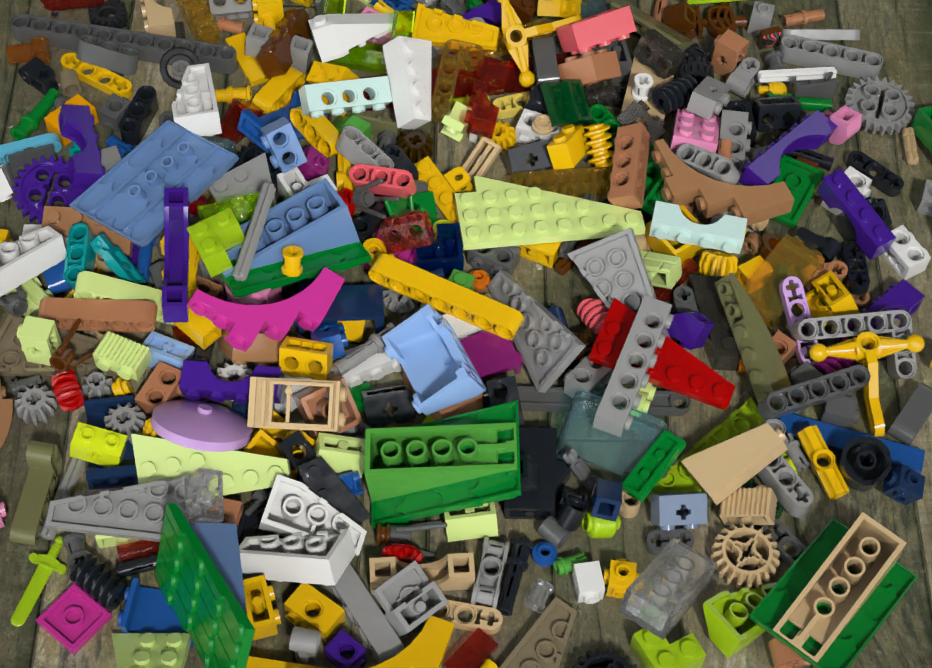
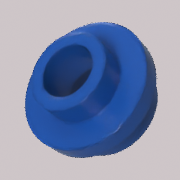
[532,542,558,567]

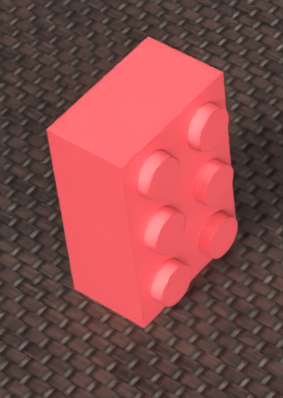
[556,6,637,55]

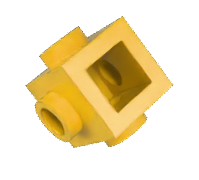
[603,559,641,599]

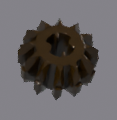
[397,129,434,163]

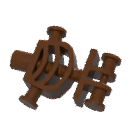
[684,2,748,39]

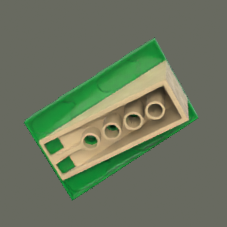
[749,512,919,668]

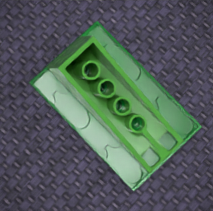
[364,400,521,529]

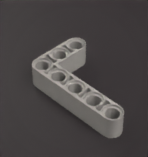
[791,310,917,379]

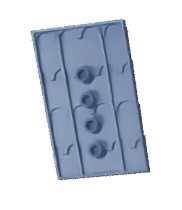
[69,120,239,247]

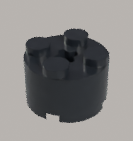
[836,436,892,492]

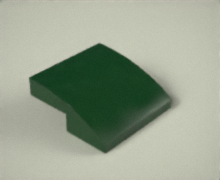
[540,79,593,127]

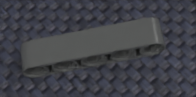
[757,365,871,420]

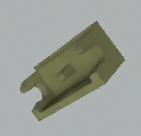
[356,112,401,141]

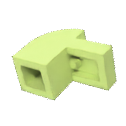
[441,101,478,142]

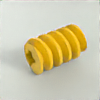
[582,123,614,171]

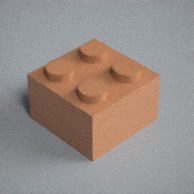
[558,48,622,87]
[293,375,363,441]

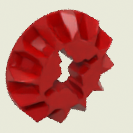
[382,544,423,563]

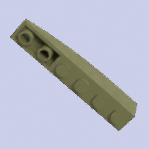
[715,273,796,410]

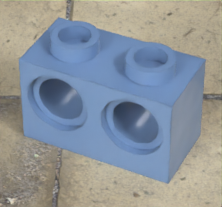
[260,116,308,174]

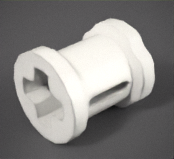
[632,73,654,102]

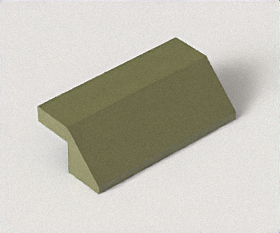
[610,1,693,58]

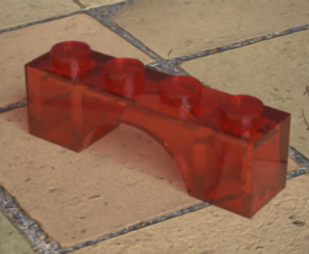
[464,56,510,139]

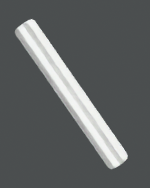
[757,67,837,83]

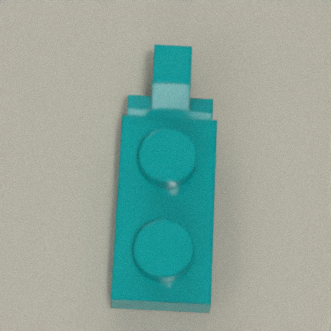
[90,234,146,285]

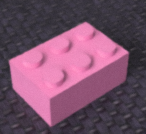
[670,108,721,166]

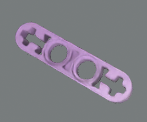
[779,276,818,366]

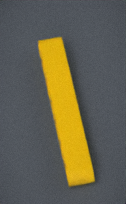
[368,253,524,340]

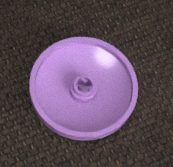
[151,400,252,452]

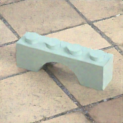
[649,201,747,254]

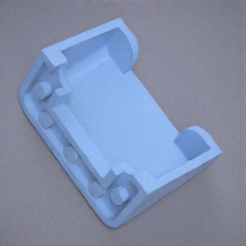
[382,304,486,415]

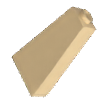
[681,423,788,506]

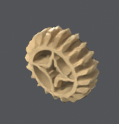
[710,522,780,589]

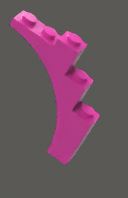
[186,267,345,352]

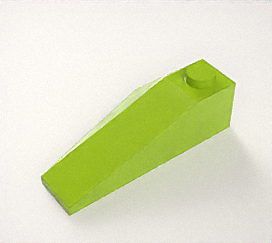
[703,582,777,659]

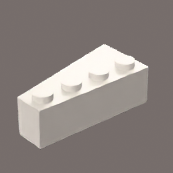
[0,226,66,297]

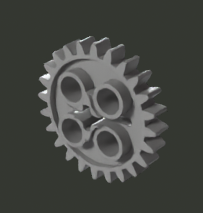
[844,76,915,136]

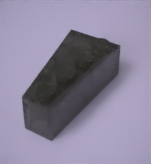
[686,275,741,371]

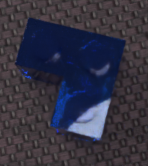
[415,223,464,277]

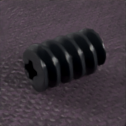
[651,74,698,115]
[69,556,128,612]

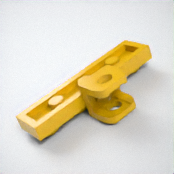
[414,156,474,234]

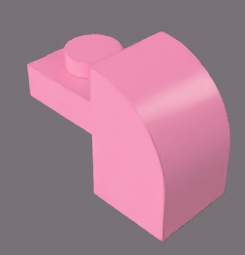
[822,105,862,145]

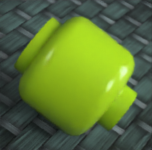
[581,506,621,539]

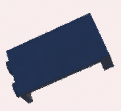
[294,284,385,336]
[84,395,139,491]

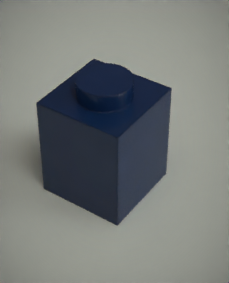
[591,478,622,522]

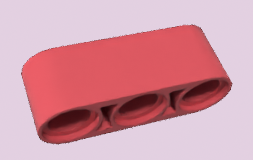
[349,164,417,198]

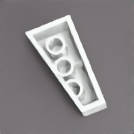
[382,36,432,130]
[239,529,355,586]

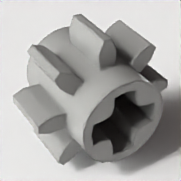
[82,371,113,400]

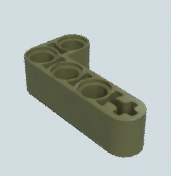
[9,440,62,546]

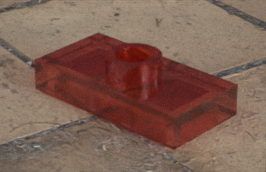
[443,628,499,668]

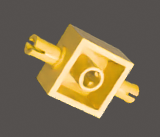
[252,0,284,31]
[537,0,586,20]

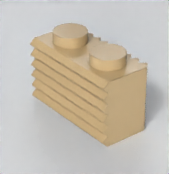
[719,485,777,525]

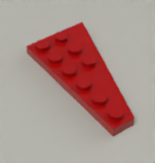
[588,297,736,411]

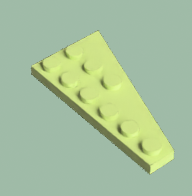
[131,434,292,498]

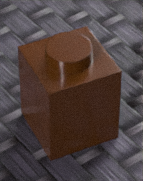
[662,1,696,34]

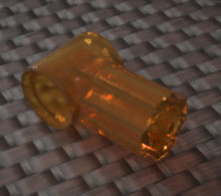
[6,36,51,64]

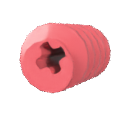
[577,298,609,337]

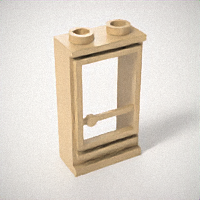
[247,377,347,432]

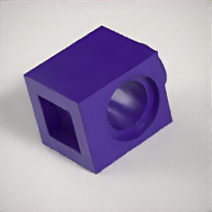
[324,629,367,668]

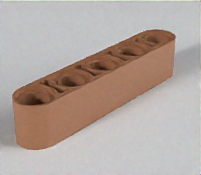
[37,297,158,333]

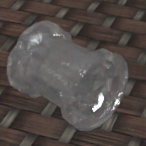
[523,578,555,613]

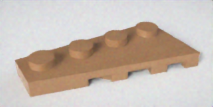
[41,206,133,257]

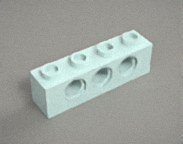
[298,76,392,118]

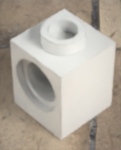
[572,561,605,604]

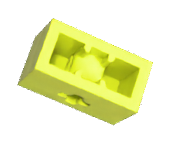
[70,422,127,467]

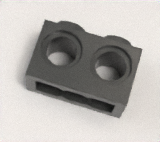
[467,246,521,276]

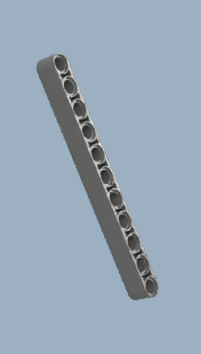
[10,14,238,74]

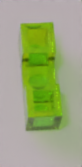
[197,192,274,221]

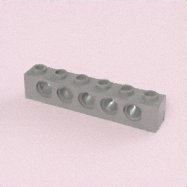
[710,109,752,224]
[593,295,674,437]

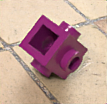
[298,145,330,182]

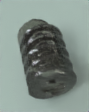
[583,79,619,107]

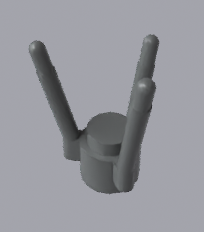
[353,179,399,219]
[0,286,28,317]
[390,520,447,558]

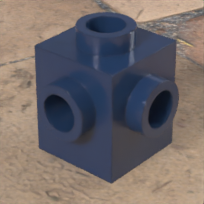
[883,464,925,506]

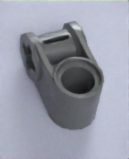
[670,286,700,313]

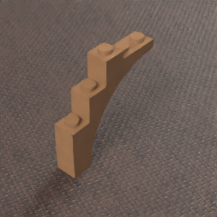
[651,139,794,226]

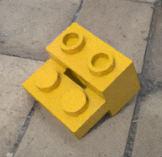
[796,270,860,327]

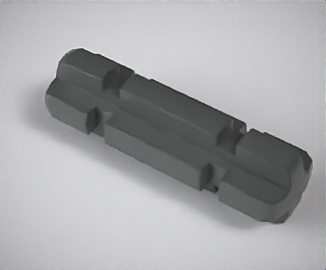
[562,447,597,490]

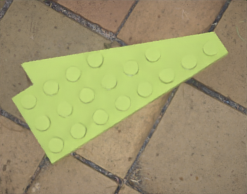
[454,176,646,250]

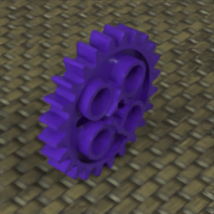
[12,155,87,225]

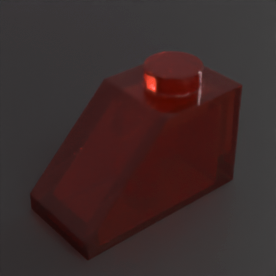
[215,98,264,147]

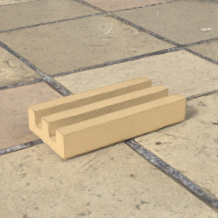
[462,135,503,182]

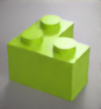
[186,207,245,278]
[630,622,707,668]

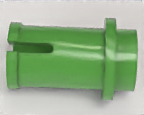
[553,551,588,577]

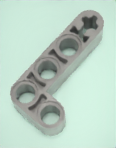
[751,418,814,518]

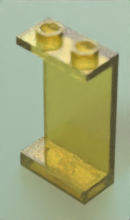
[743,234,825,329]

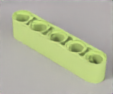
[74,271,176,326]

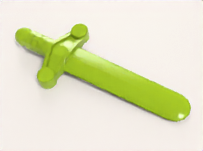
[10,536,67,627]

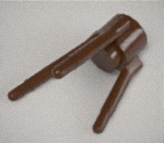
[49,318,95,372]

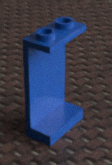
[237,90,328,153]
[118,577,195,647]

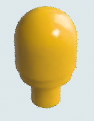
[757,82,787,95]

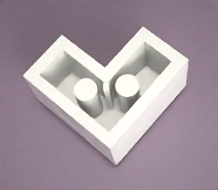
[277,167,338,201]

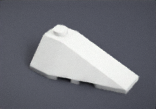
[308,13,400,63]
[171,63,222,136]
[259,474,367,556]

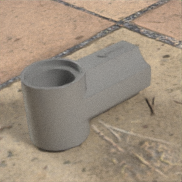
[289,626,321,665]

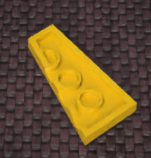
[412,3,500,51]

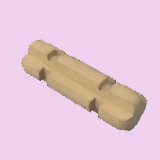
[902,127,919,166]

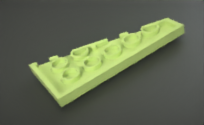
[111,633,191,668]

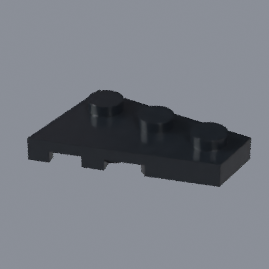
[296,456,371,523]

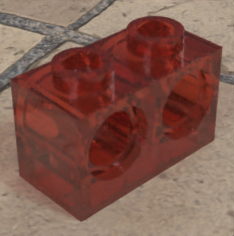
[379,210,435,255]

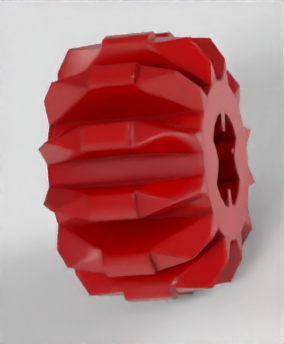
[51,369,85,412]

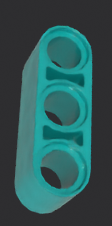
[63,223,96,291]

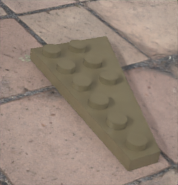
[0,313,119,376]
[499,597,577,668]

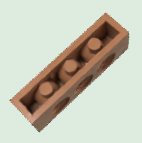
[607,122,651,209]

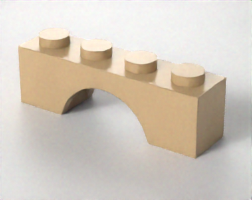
[140,0,177,37]
[369,553,475,595]

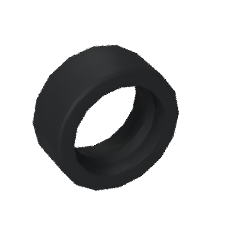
[160,47,200,89]

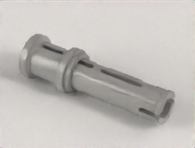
[332,323,395,377]

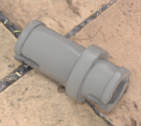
[784,433,810,472]

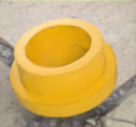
[112,377,133,397]

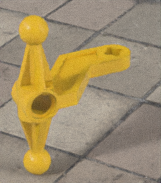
[497,0,582,87]
[809,332,925,437]

